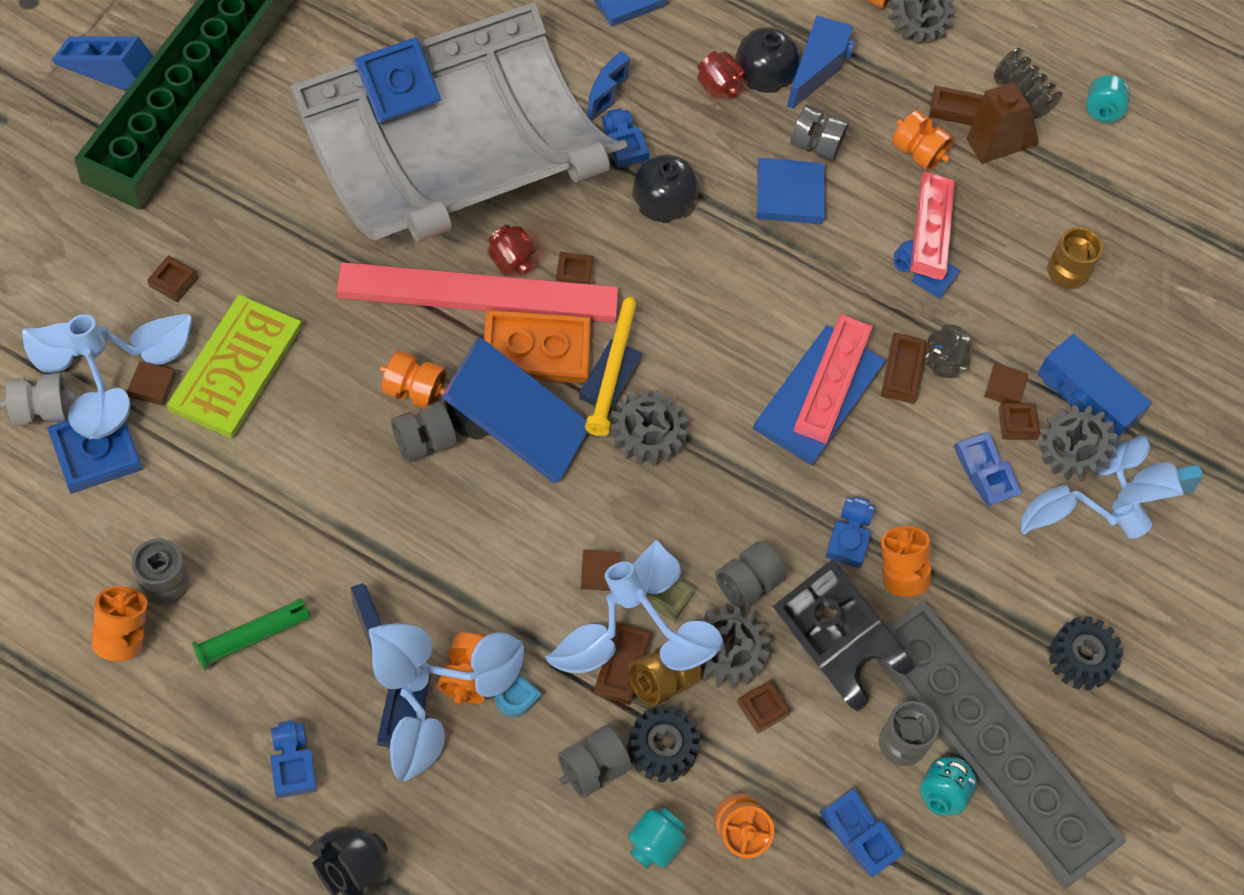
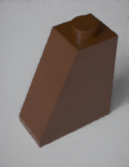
[966,82,1039,164]

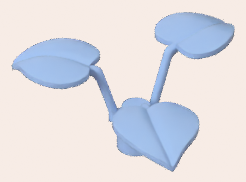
[22,314,192,439]
[1020,435,1184,539]
[545,540,723,673]
[369,623,524,781]

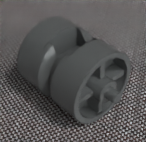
[558,725,632,798]

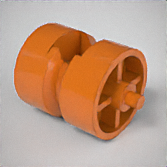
[891,110,955,172]
[380,350,447,408]
[881,526,932,597]
[91,586,147,661]
[437,632,486,705]
[714,794,774,858]

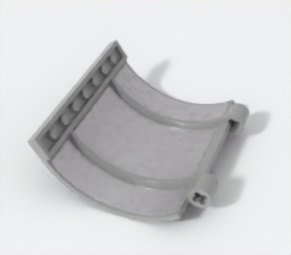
[289,2,627,242]

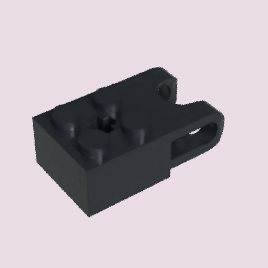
[772,560,915,712]

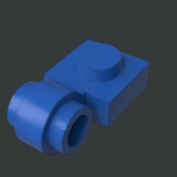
[602,108,650,168]
[893,240,961,299]
[825,496,875,569]
[270,720,317,799]

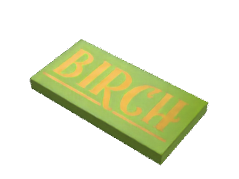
[167,294,302,439]

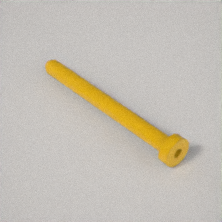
[585,297,637,436]

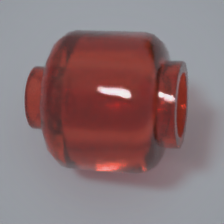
[697,50,745,100]
[487,224,538,277]

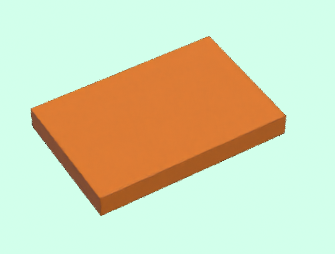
[484,310,591,383]

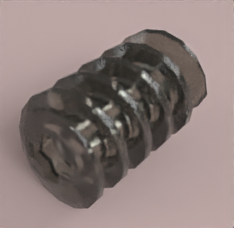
[993,48,1062,119]

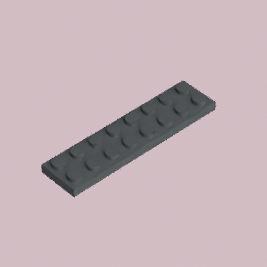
[875,601,1126,890]

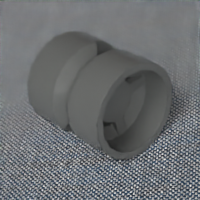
[790,104,849,161]
[391,401,456,463]
[132,538,189,606]
[715,541,787,610]
[878,700,939,766]

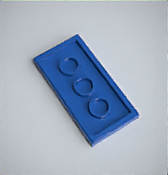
[753,325,886,466]
[441,338,587,483]

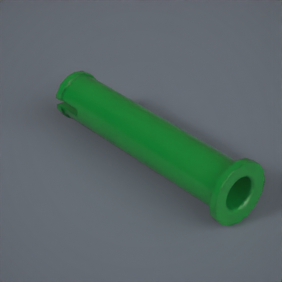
[191,598,311,671]

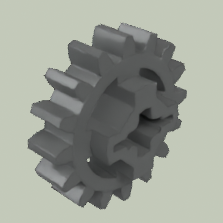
[887,0,956,44]
[609,389,688,466]
[1038,405,1119,481]
[695,605,770,689]

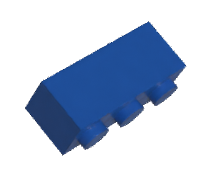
[1037,333,1152,440]

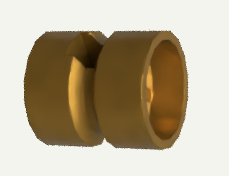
[1047,227,1104,289]
[628,646,701,707]

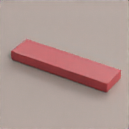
[910,171,955,280]
[793,314,873,444]

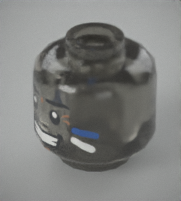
[925,325,973,379]

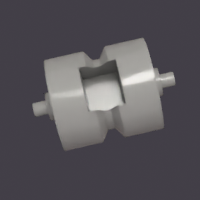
[0,373,75,427]

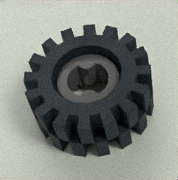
[1049,616,1123,690]
[628,705,700,783]

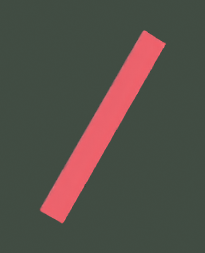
[337,262,618,323]

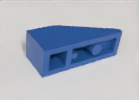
[787,15,855,109]
[52,36,153,90]

